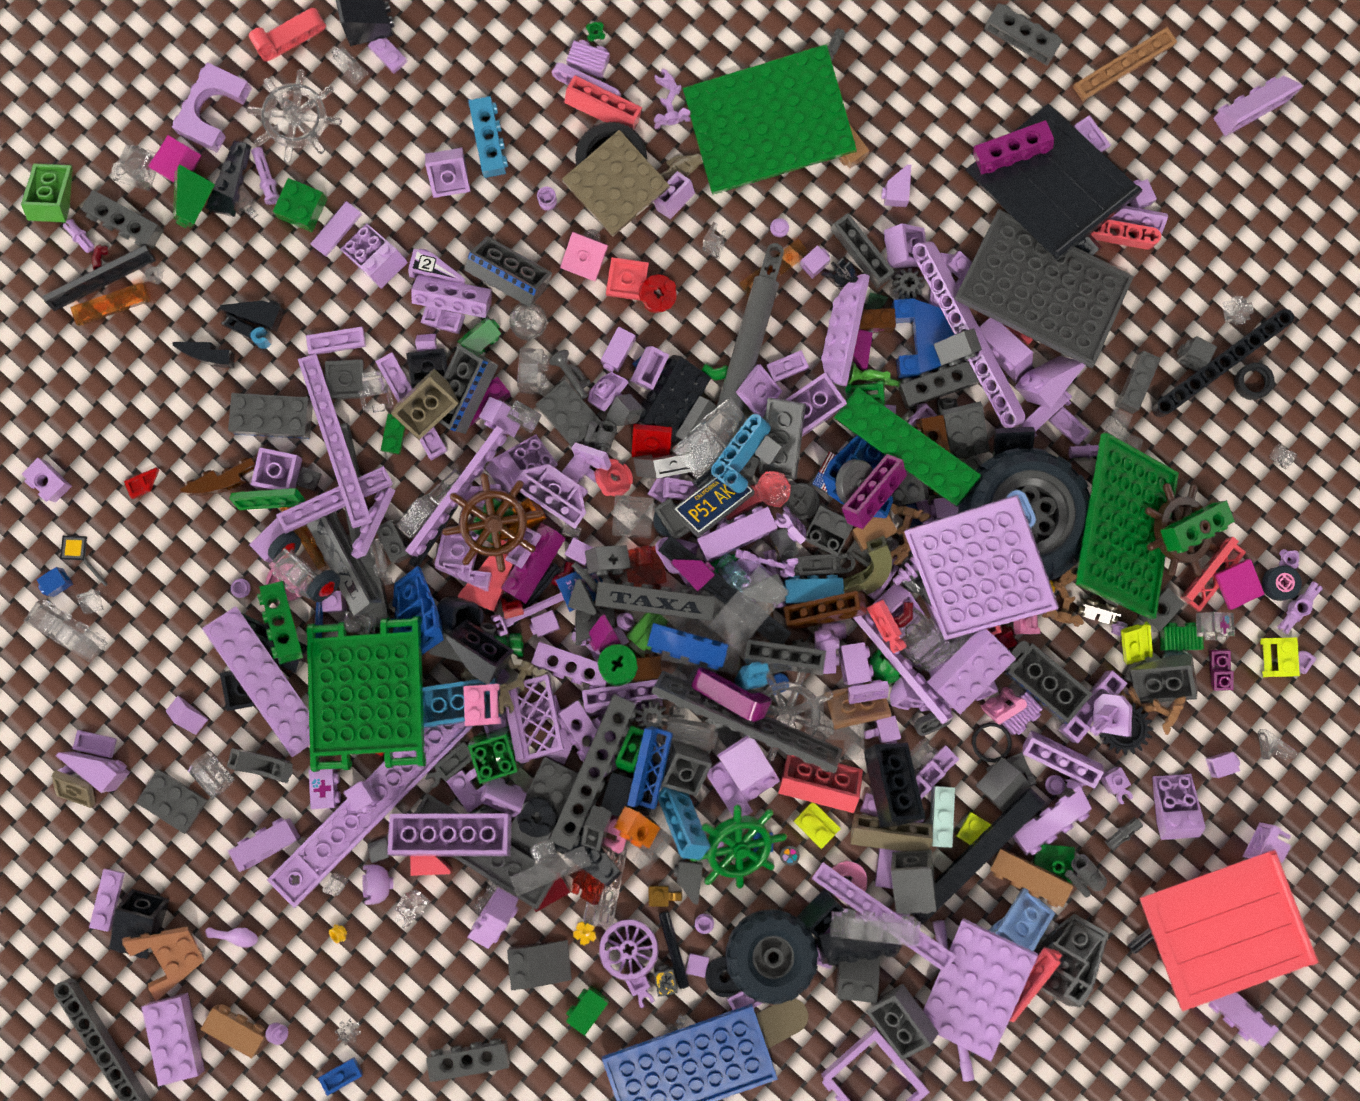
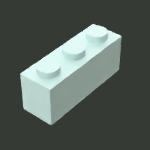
[930,786,955,848]

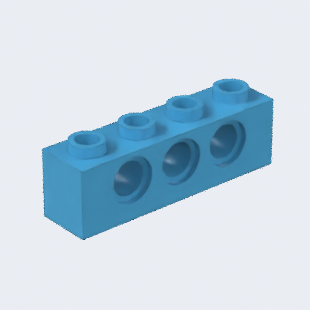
[468,96,508,178]
[658,787,710,860]

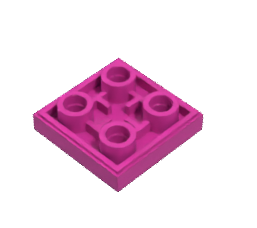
[148,135,202,183]
[1214,559,1264,610]

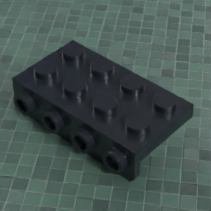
[638,355,711,443]

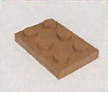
[825,682,891,730]

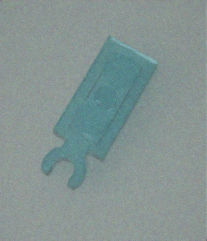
[715,553,750,592]

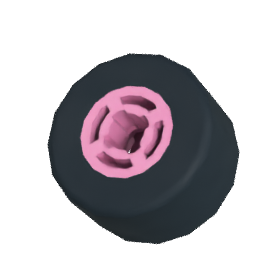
[1261,565,1302,601]

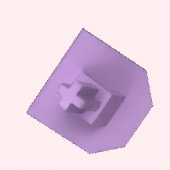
[588,372,629,411]
[1090,693,1132,737]

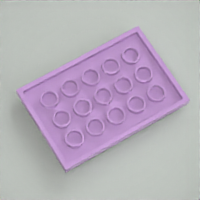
[923,918,1038,1061]

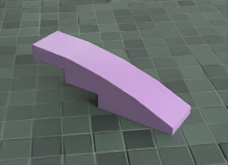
[915,745,959,799]

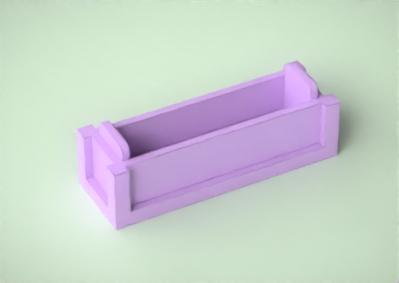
[1017,390,1072,438]

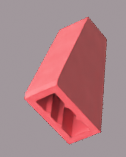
[458,539,515,612]

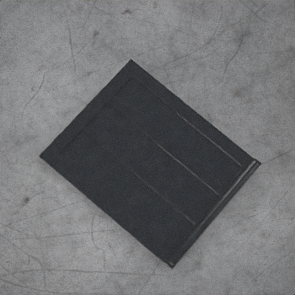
[965,103,1143,260]

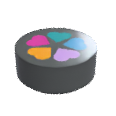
[780,845,800,866]

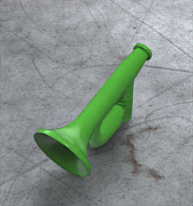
[847,362,900,387]

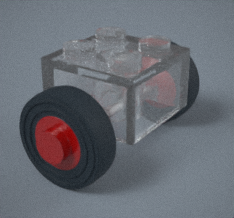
[268,531,340,602]

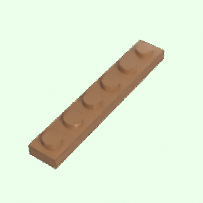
[1073,27,1177,102]

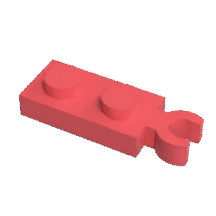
[867,600,906,653]

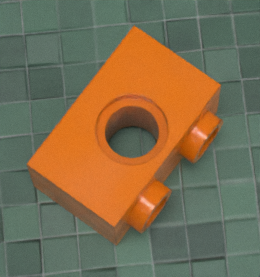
[614,807,660,849]

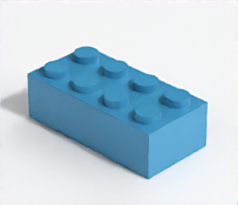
[423,678,502,728]

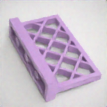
[506,674,564,763]

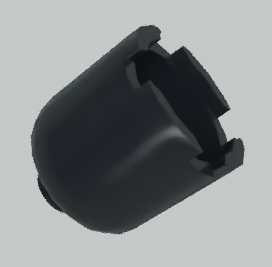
[436,596,484,633]

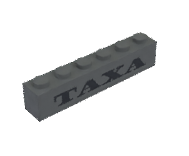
[307,511,382,616]
[595,579,715,621]

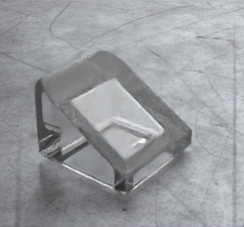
[76,590,104,614]
[323,872,348,896]

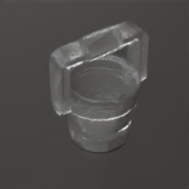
[359,371,394,413]

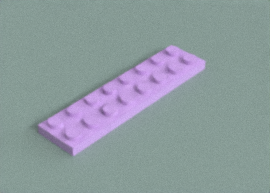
[201,606,310,757]

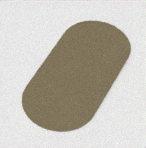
[756,999,808,1049]

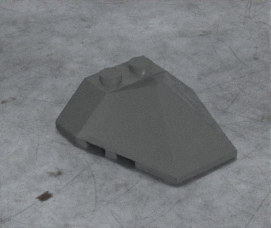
[1033,914,1109,1008]

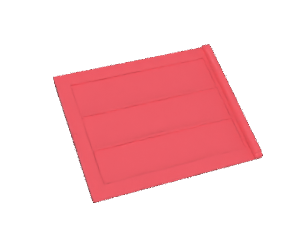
[1140,850,1318,1011]

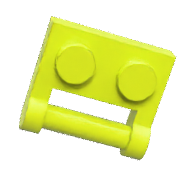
[1260,637,1300,677]

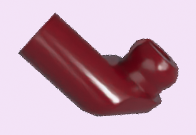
[91,244,108,270]
[551,562,574,586]
[893,601,913,628]

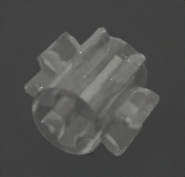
[335,1019,361,1046]

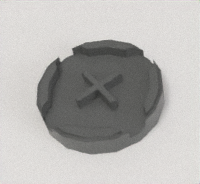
[782,483,820,521]

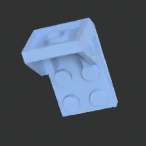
[989,888,1055,951]

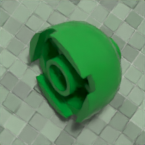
[869,648,902,684]

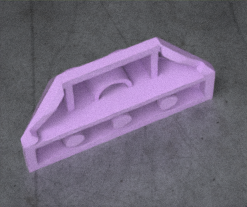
[511,464,586,529]

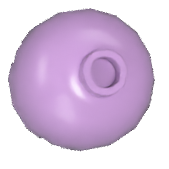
[362,865,393,905]

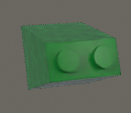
[173,164,215,229]

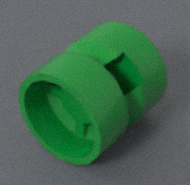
[494,633,524,658]

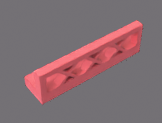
[1180,537,1246,612]
[1009,947,1062,1022]

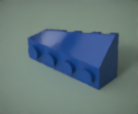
[647,623,730,670]

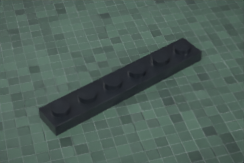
[43,245,156,311]

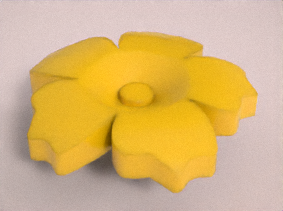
[573,921,597,946]

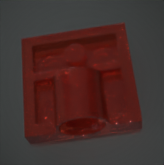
[626,546,667,587]

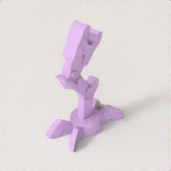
[654,68,691,129]
[735,549,799,579]

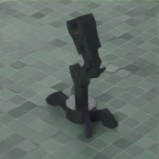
[821,258,859,288]

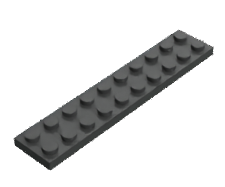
[651,671,843,773]

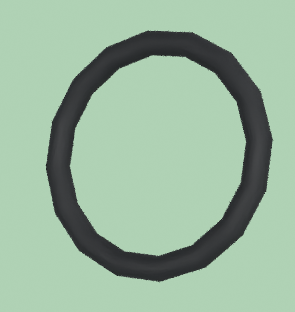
[972,722,1012,763]

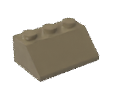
[391,369,459,440]

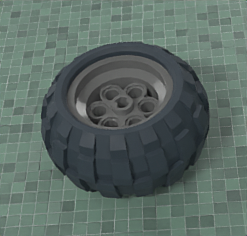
[958,448,1090,581]

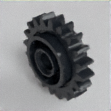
[1098,702,1153,755]

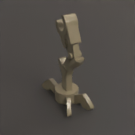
[498,654,547,715]

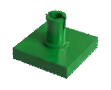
[1033,844,1075,883]

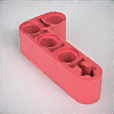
[248,8,326,61]
[1091,219,1161,250]

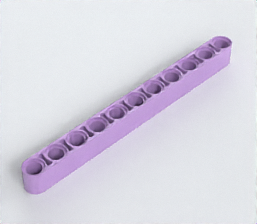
[912,242,1025,428]

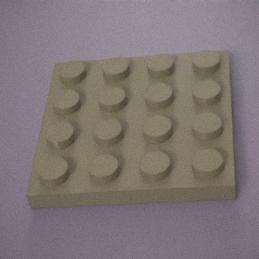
[562,130,670,237]

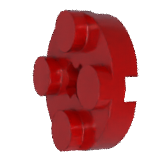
[639,274,677,313]

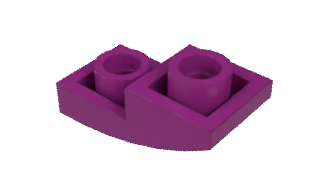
[1209,649,1234,691]

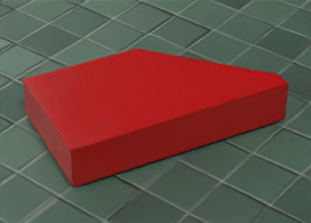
[124,467,160,499]
[501,598,524,619]

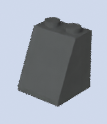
[891,850,937,915]

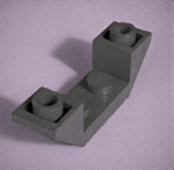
[633,443,711,479]

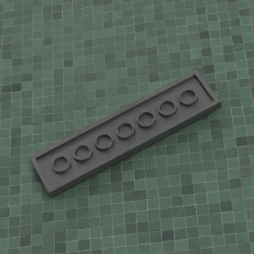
[414,793,558,910]

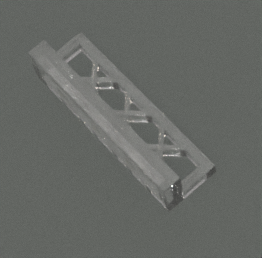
[582,845,627,927]

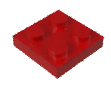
[632,424,672,458]

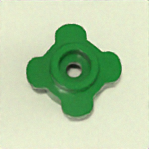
[586,22,606,42]

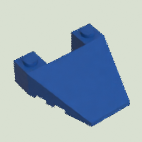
[891,299,964,379]

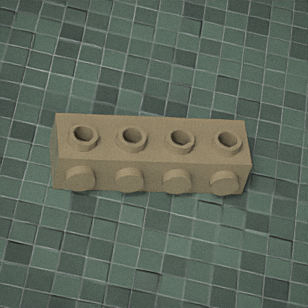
[851,814,933,851]

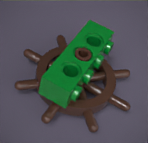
[1145,483,1235,577]

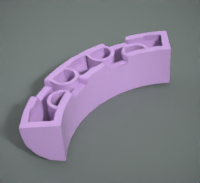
[890,677,998,711]

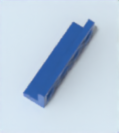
[627,726,673,810]

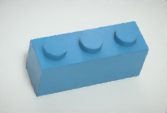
[784,575,844,604]

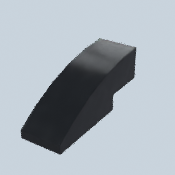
[172,342,235,369]

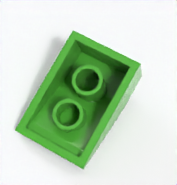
[21,164,72,222]

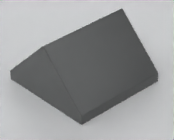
[975,758,1031,813]

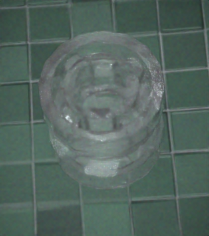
[1269,443,1297,469]

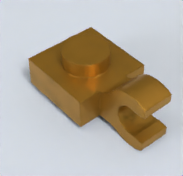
[649,886,682,907]

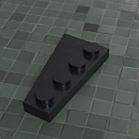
[205,141,251,217]
[547,822,622,887]

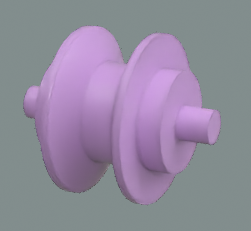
[265,1023,288,1045]

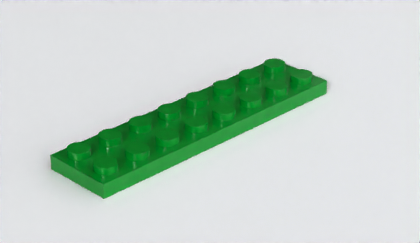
[834,387,981,507]

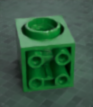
[468,726,520,783]

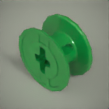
[598,644,638,686]

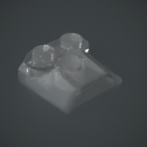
[112,145,156,191]

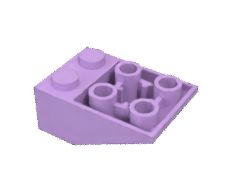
[340,223,408,288]
[486,435,558,493]
[1152,774,1206,840]

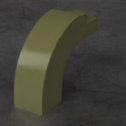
[843,536,892,595]

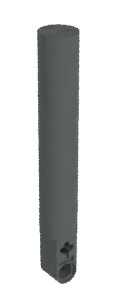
[715,243,784,420]

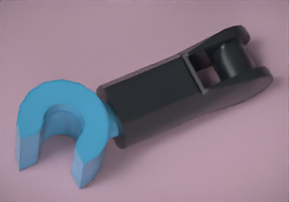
[221,313,271,349]

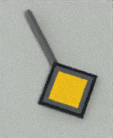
[60,535,107,586]

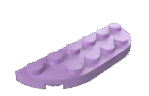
[821,274,870,386]

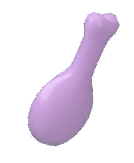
[205,927,258,948]

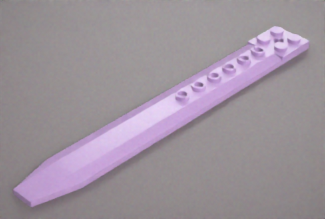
[267,669,511,908]

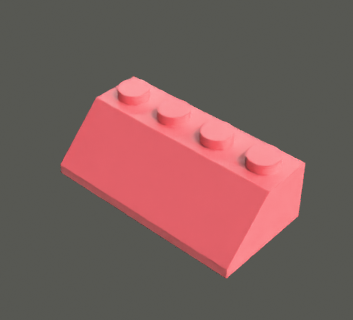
[778,755,863,813]

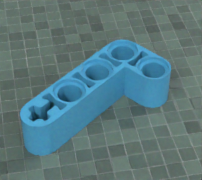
[711,414,771,493]

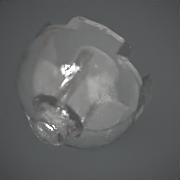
[509,303,547,341]

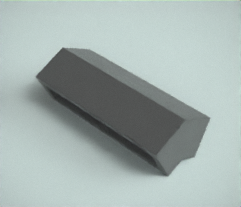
[675,396,717,447]

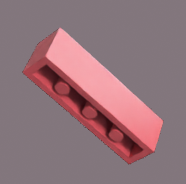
[564,75,642,130]

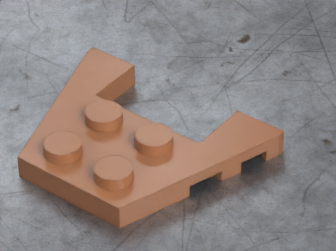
[122,927,205,1001]

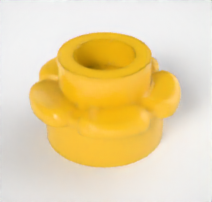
[329,924,347,943]

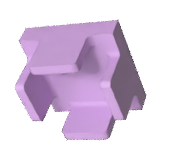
[1242,823,1291,863]

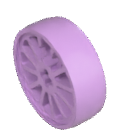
[599,919,659,981]

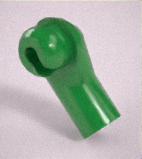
[701,363,728,381]

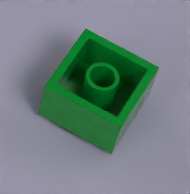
[273,178,327,232]

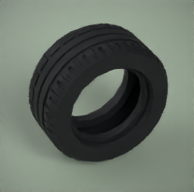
[575,122,647,166]

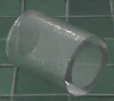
[562,523,582,540]

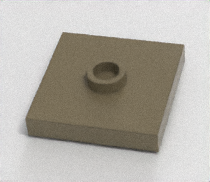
[51,770,96,808]

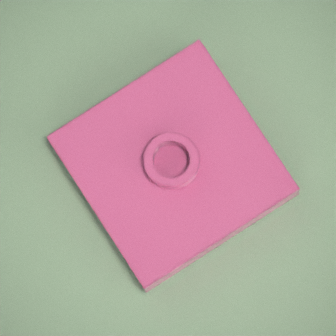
[560,232,608,281]

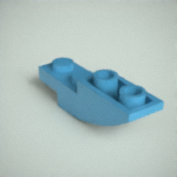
[734,662,769,690]

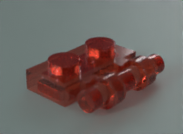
[571,866,605,905]

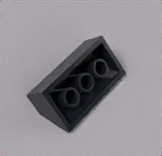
[863,743,926,827]

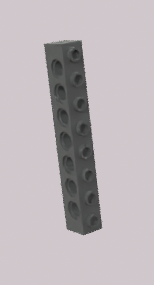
[549,693,637,850]

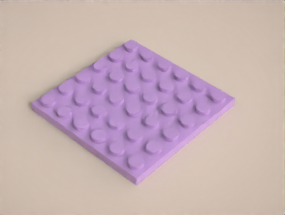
[904,495,1059,640]

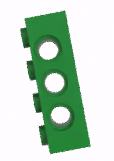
[257,581,303,664]

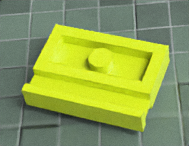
[1121,622,1153,665]
[793,802,841,849]
[956,812,991,845]

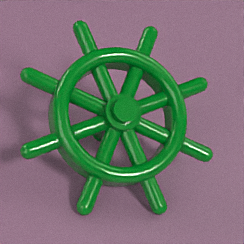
[690,805,787,889]

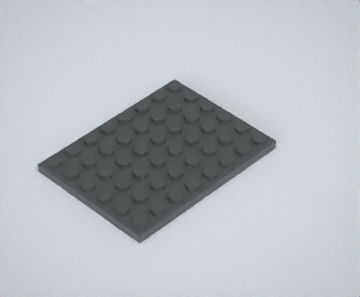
[954,209,1134,368]

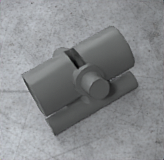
[583,421,617,455]
[1065,854,1107,897]

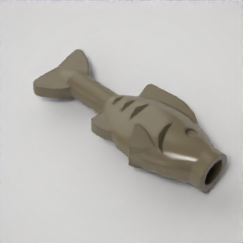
[660,153,703,180]

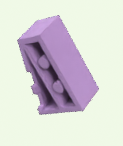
[228,817,301,872]
[468,887,519,948]
[1208,992,1279,1048]

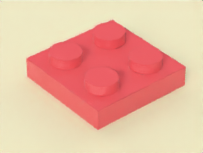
[606,257,649,301]

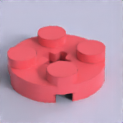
[594,459,633,497]

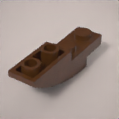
[180,458,256,496]

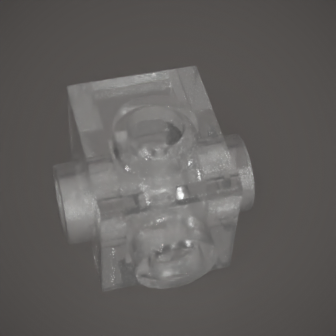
[1223,296,1254,325]

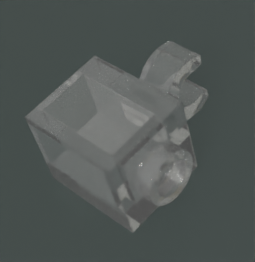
[395,889,431,929]

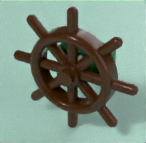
[442,473,543,572]

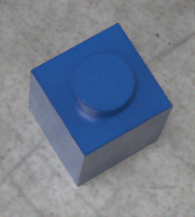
[36,567,73,597]

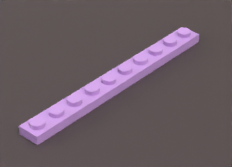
[298,354,372,529]

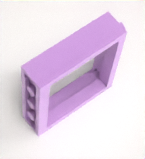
[821,1027,929,1101]

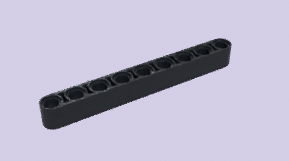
[1152,309,1294,417]
[911,788,1045,925]

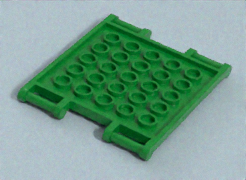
[307,616,426,772]

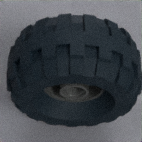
[726,909,819,1005]

